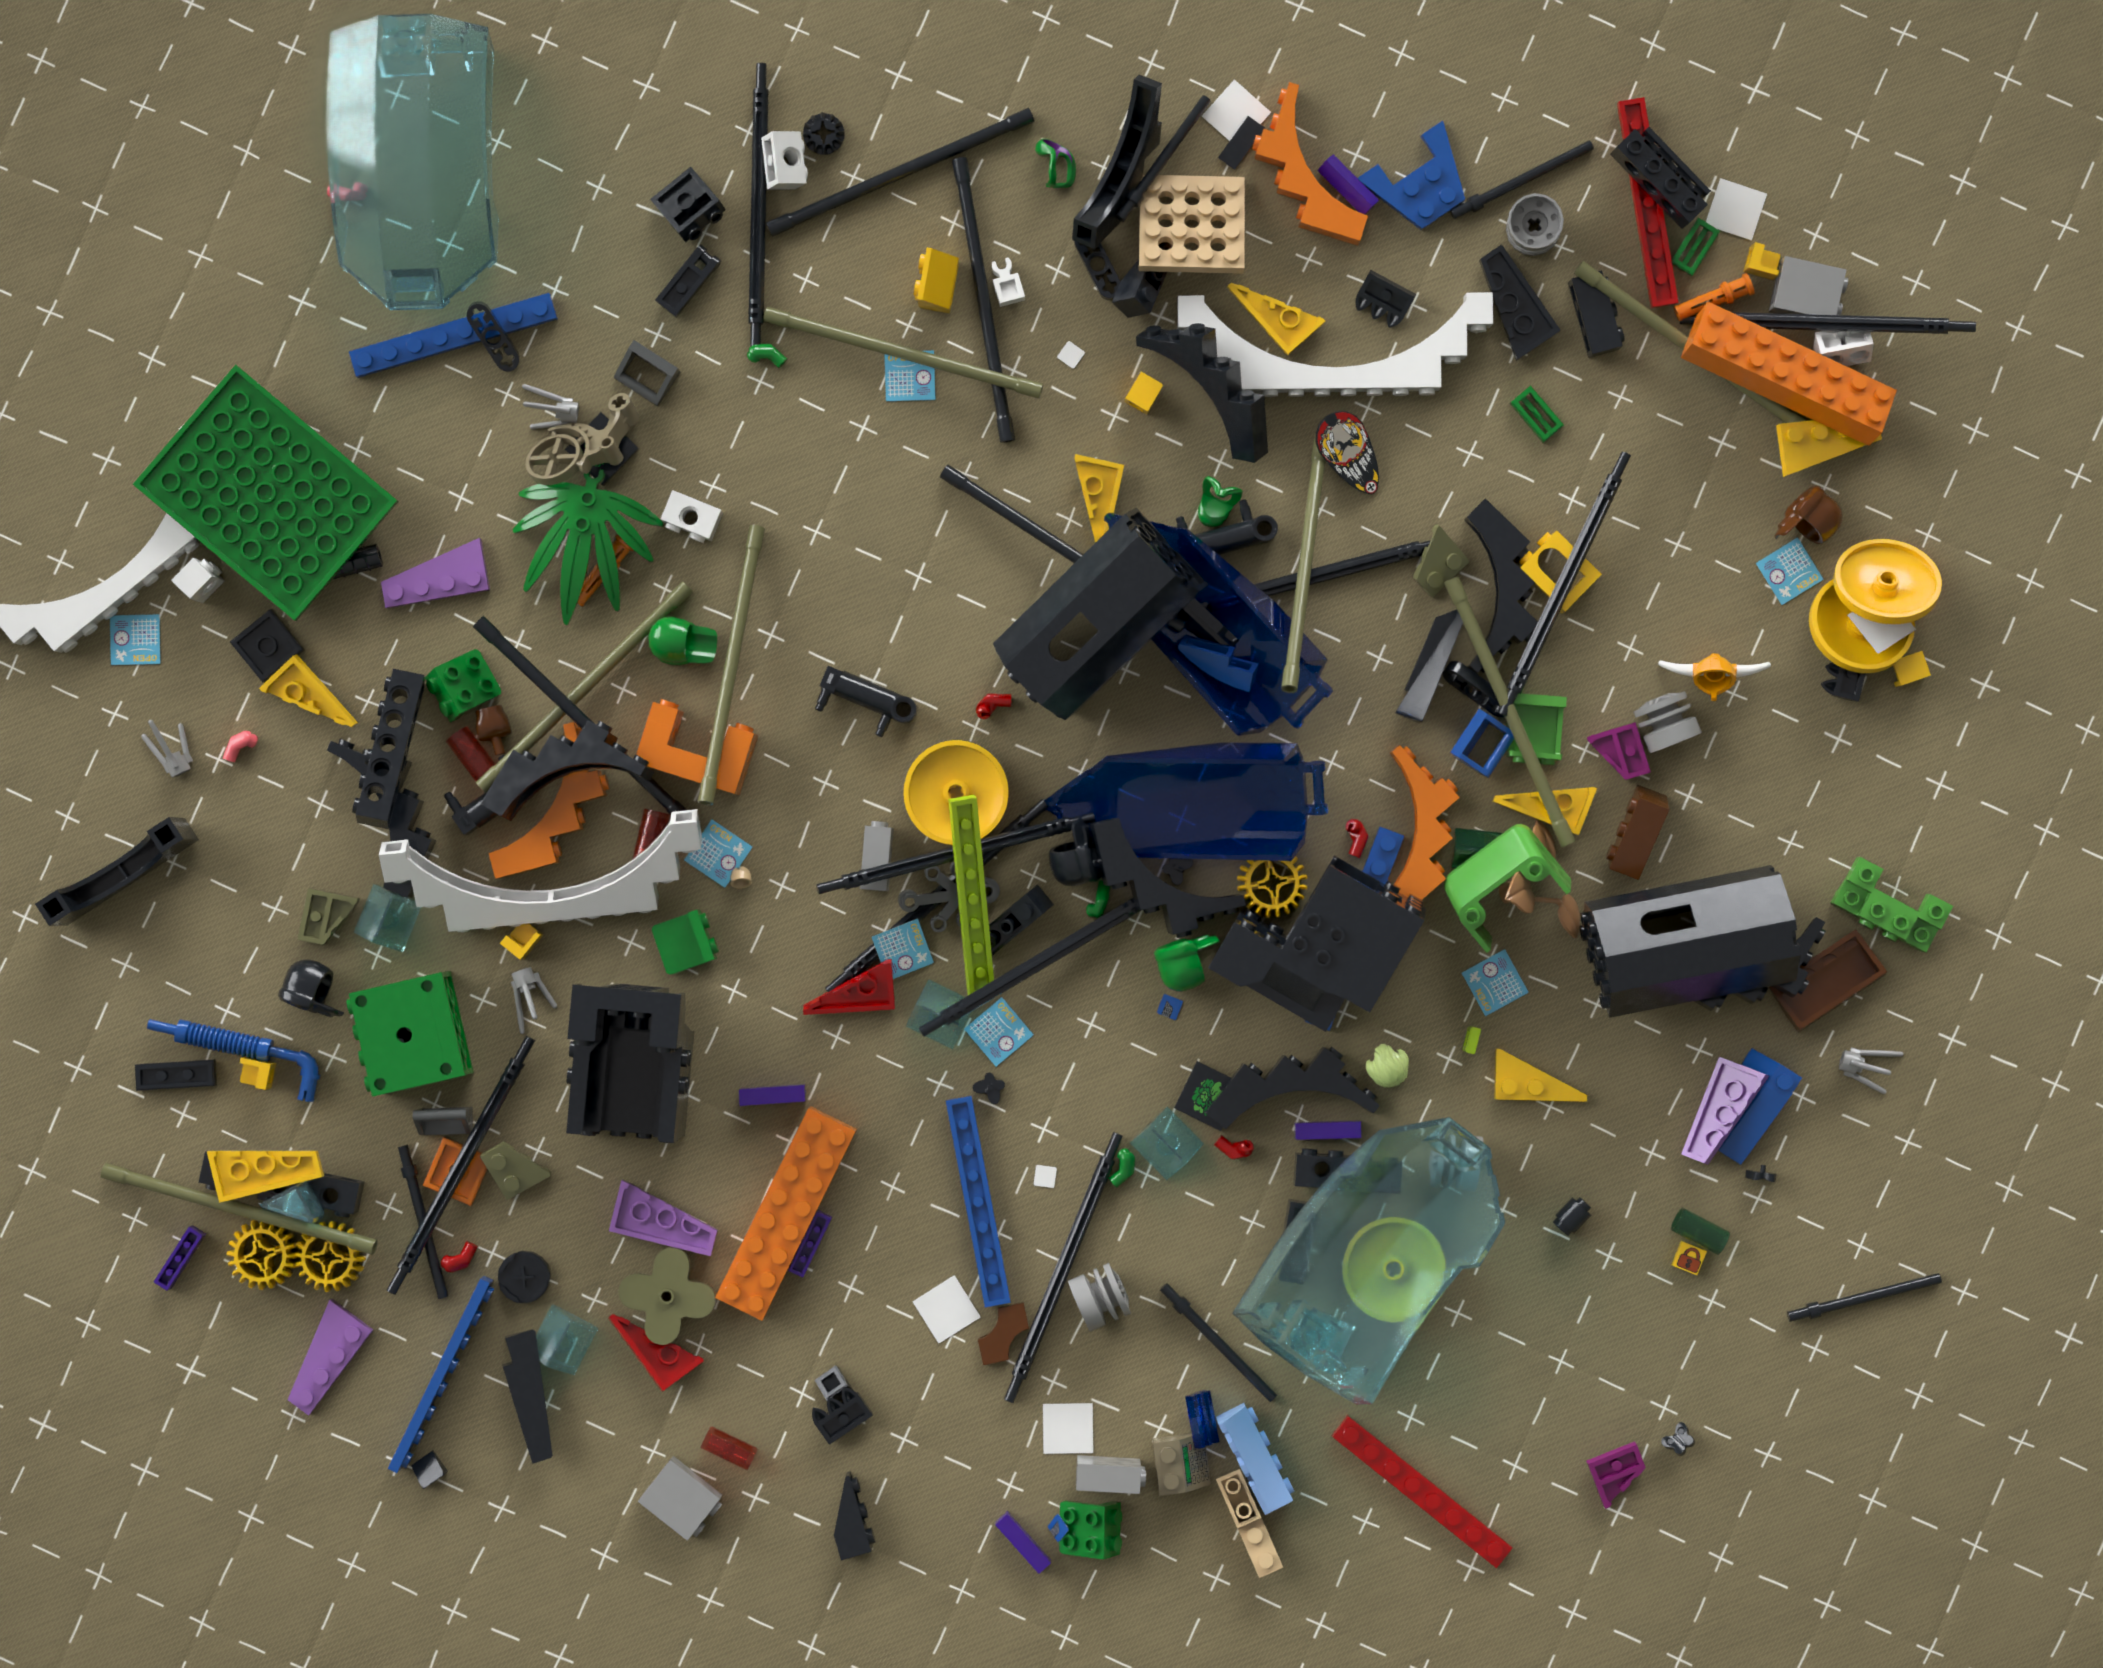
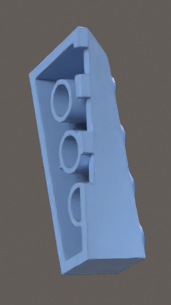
[1216,1403,1295,1515]

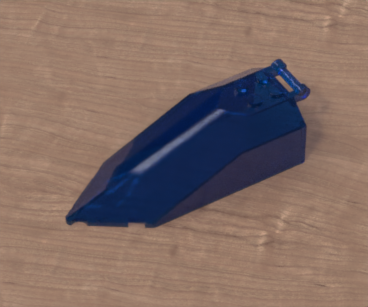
[1104,513,1333,736]
[1043,742,1328,861]

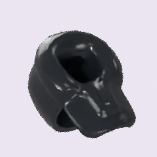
[1049,817,1101,886]
[278,959,344,1018]

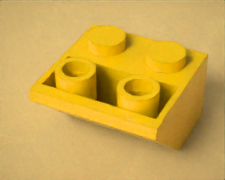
[914,247,959,314]

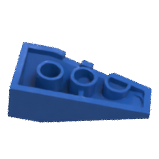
[1718,1048,1802,1165]

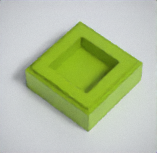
[1462,1026,1481,1054]

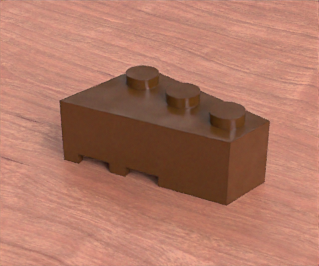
[1606,784,1670,880]

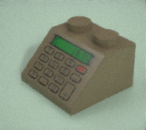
[1152,1432,1211,1496]

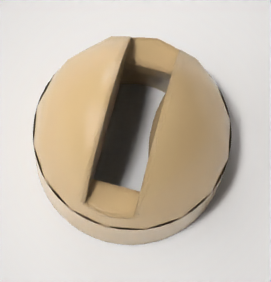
[730,866,752,889]

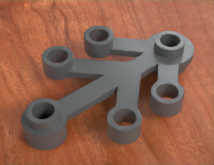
[898,862,1000,932]

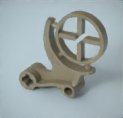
[526,393,639,485]

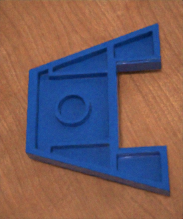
[1358,121,1465,230]

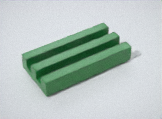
[1671,217,1720,277]
[1510,385,1564,443]

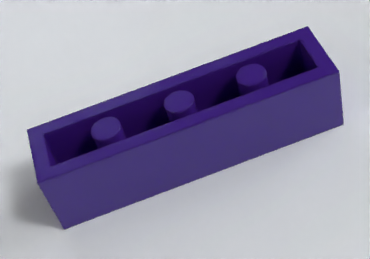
[1317,154,1379,215]
[739,1084,806,1106]
[1294,1120,1361,1140]
[788,1210,832,1278]
[154,1225,206,1291]
[995,1511,1051,1574]

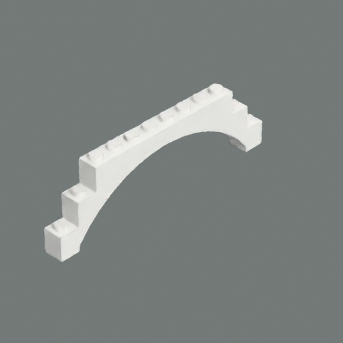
[1177,292,1493,397]
[0,425,200,653]
[379,809,702,932]

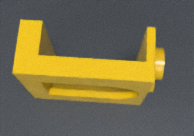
[1519,530,1602,614]

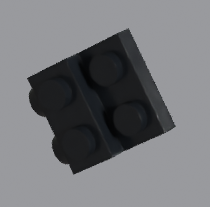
[650,167,726,243]

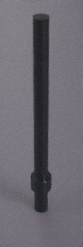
[1116,95,1211,222]
[1450,140,1594,219]
[398,1145,448,1299]
[1787,1273,1942,1322]
[1160,1283,1277,1402]

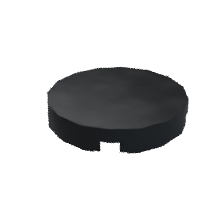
[498,1250,551,1303]

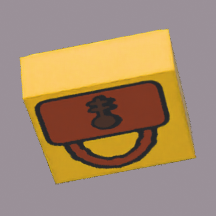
[1671,1241,1707,1275]

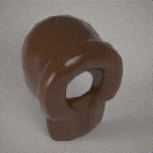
[1774,486,1843,544]

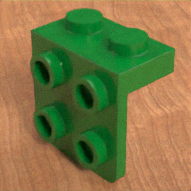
[425,649,501,723]
[652,909,719,975]
[1059,1501,1123,1560]

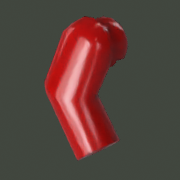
[976,693,1011,720]
[1345,819,1369,858]
[1214,1135,1254,1160]
[441,1241,478,1273]

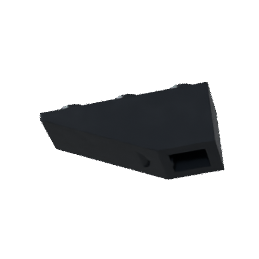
[1112,242,1172,318]
[989,884,1054,956]
[834,1471,876,1561]

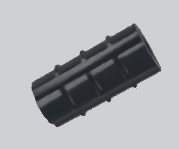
[332,544,383,580]

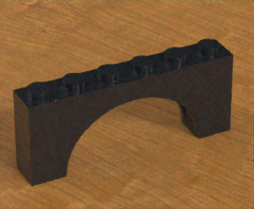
[35,817,199,926]

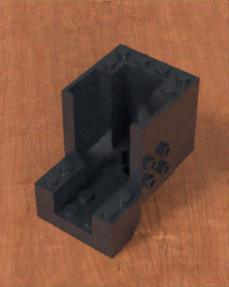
[1208,855,1426,1032]
[566,983,694,1143]

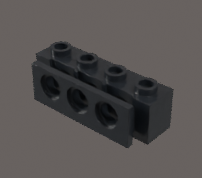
[1610,127,1711,229]
[1293,1148,1402,1193]

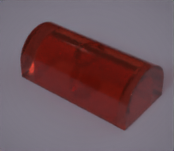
[446,726,496,782]
[632,809,670,860]
[700,1426,758,1471]

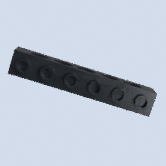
[352,669,425,829]
[198,1150,365,1217]

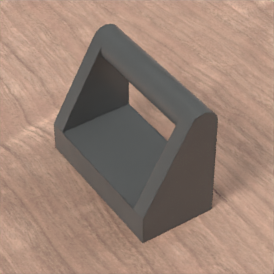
[614,340,680,406]
[413,1107,473,1135]

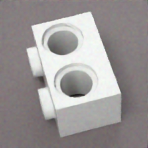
[1813,331,1874,366]

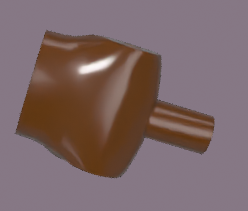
[475,705,512,756]

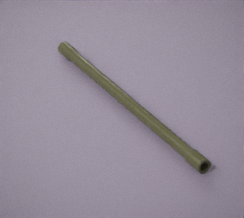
[1574,261,1807,423]
[764,307,1043,399]
[1281,439,1326,693]
[698,525,765,805]
[1444,576,1576,847]
[475,581,693,794]
[101,1163,378,1255]

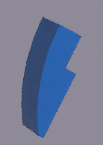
[1178,634,1258,692]

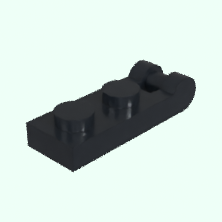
[655,244,722,318]

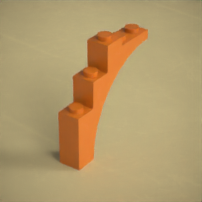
[1252,82,1368,246]
[489,722,609,879]
[1390,745,1459,900]

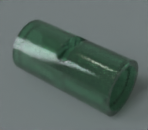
[1670,1207,1730,1255]

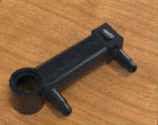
[1176,499,1278,562]
[815,666,918,737]
[444,755,505,835]

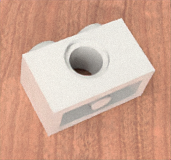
[761,131,808,189]
[661,490,723,543]
[171,558,225,603]

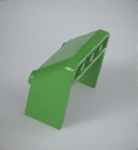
[1444,824,1571,953]

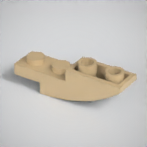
[1216,1469,1284,1578]

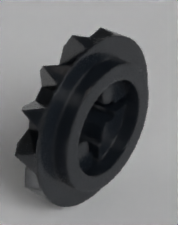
[803,112,845,155]

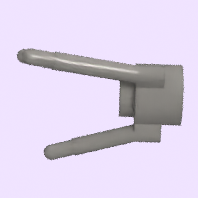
[522,384,579,429]
[141,720,193,778]
[511,967,557,1034]
[1839,1047,1903,1094]

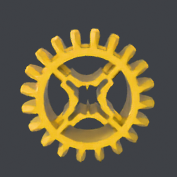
[1237,847,1307,918]
[227,1220,297,1290]
[294,1221,366,1292]

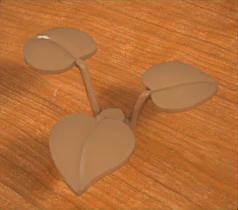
[1499,820,1580,939]

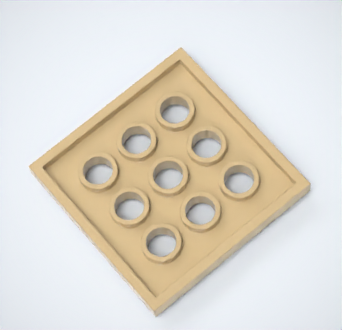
[1139,175,1245,274]

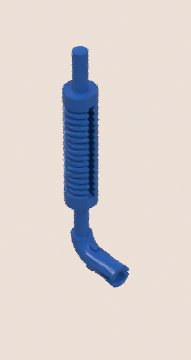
[147,1019,321,1102]

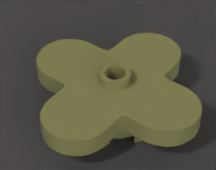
[618,1247,716,1345]

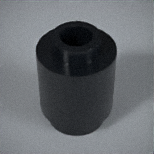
[1553,1197,1592,1236]

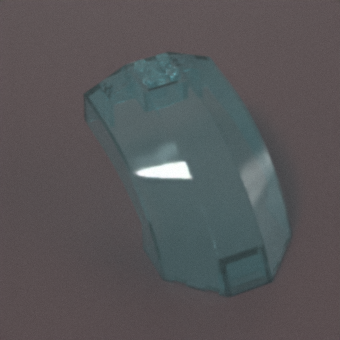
[327,14,499,310]
[1232,1117,1505,1405]

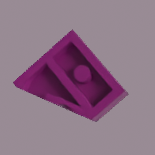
[1587,722,1650,780]
[1586,1441,1646,1509]

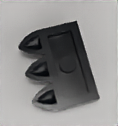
[1355,270,1416,328]
[1821,662,1866,702]
[812,1387,873,1445]

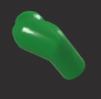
[747,344,787,368]
[1086,880,1111,919]
[1109,1148,1135,1188]

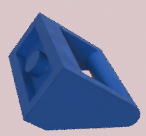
[1450,709,1514,778]

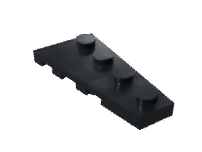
[1479,244,1561,361]

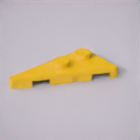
[1227,283,1325,356]
[1074,454,1124,543]
[259,654,358,728]
[1492,787,1597,835]
[1494,1049,1587,1102]

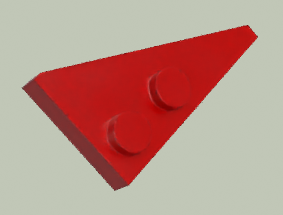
[803,959,895,1015]
[608,1314,704,1392]

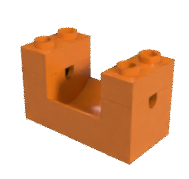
[636,699,758,796]

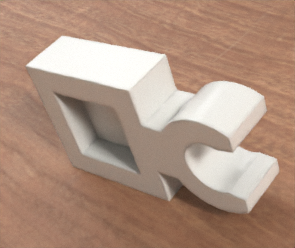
[992,258,1025,307]

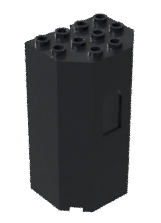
[993,508,1209,720]
[1579,865,1801,1018]

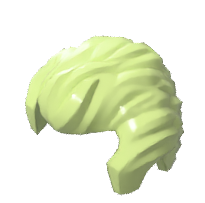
[1366,1044,1409,1088]

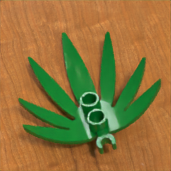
[513,469,664,625]

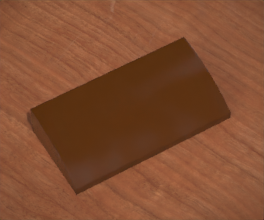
[1769,929,1887,1033]

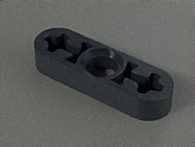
[1074,241,1120,300]
[466,301,520,372]
[1443,661,1504,717]

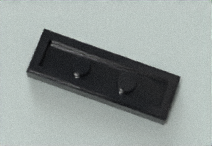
[135,1059,217,1091]

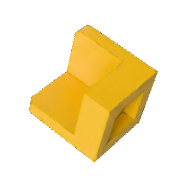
[1743,242,1780,280]
[1125,371,1163,415]
[1893,651,1931,687]
[500,923,543,960]
[239,1057,277,1090]

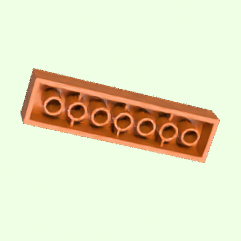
[1680,302,1897,446]
[715,1106,857,1321]

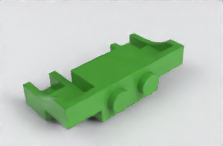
[1830,857,1953,952]

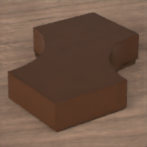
[978,1302,1029,1365]

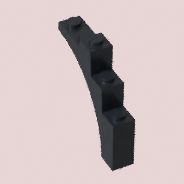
[1072,75,1162,249]
[1136,323,1268,463]
[1464,498,1538,673]
[480,720,654,821]
[327,739,436,898]
[1089,818,1246,938]
[1694,917,1826,1011]
[1204,1047,1380,1129]

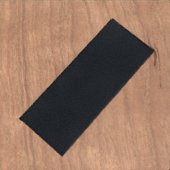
[1218,116,1265,170]

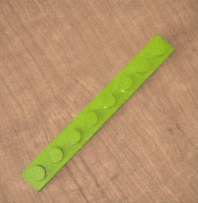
[948,795,994,995]

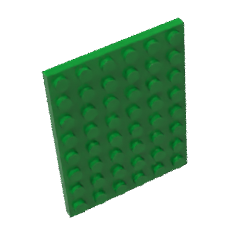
[133,364,399,621]

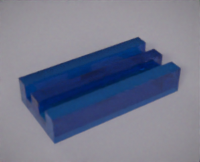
[1185,1390,1220,1448]

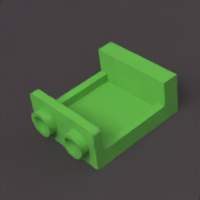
[1506,693,1567,765]

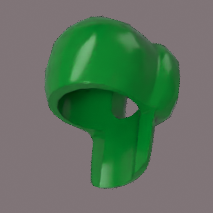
[648,617,718,666]
[1154,934,1219,992]

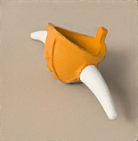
[1658,653,1771,701]

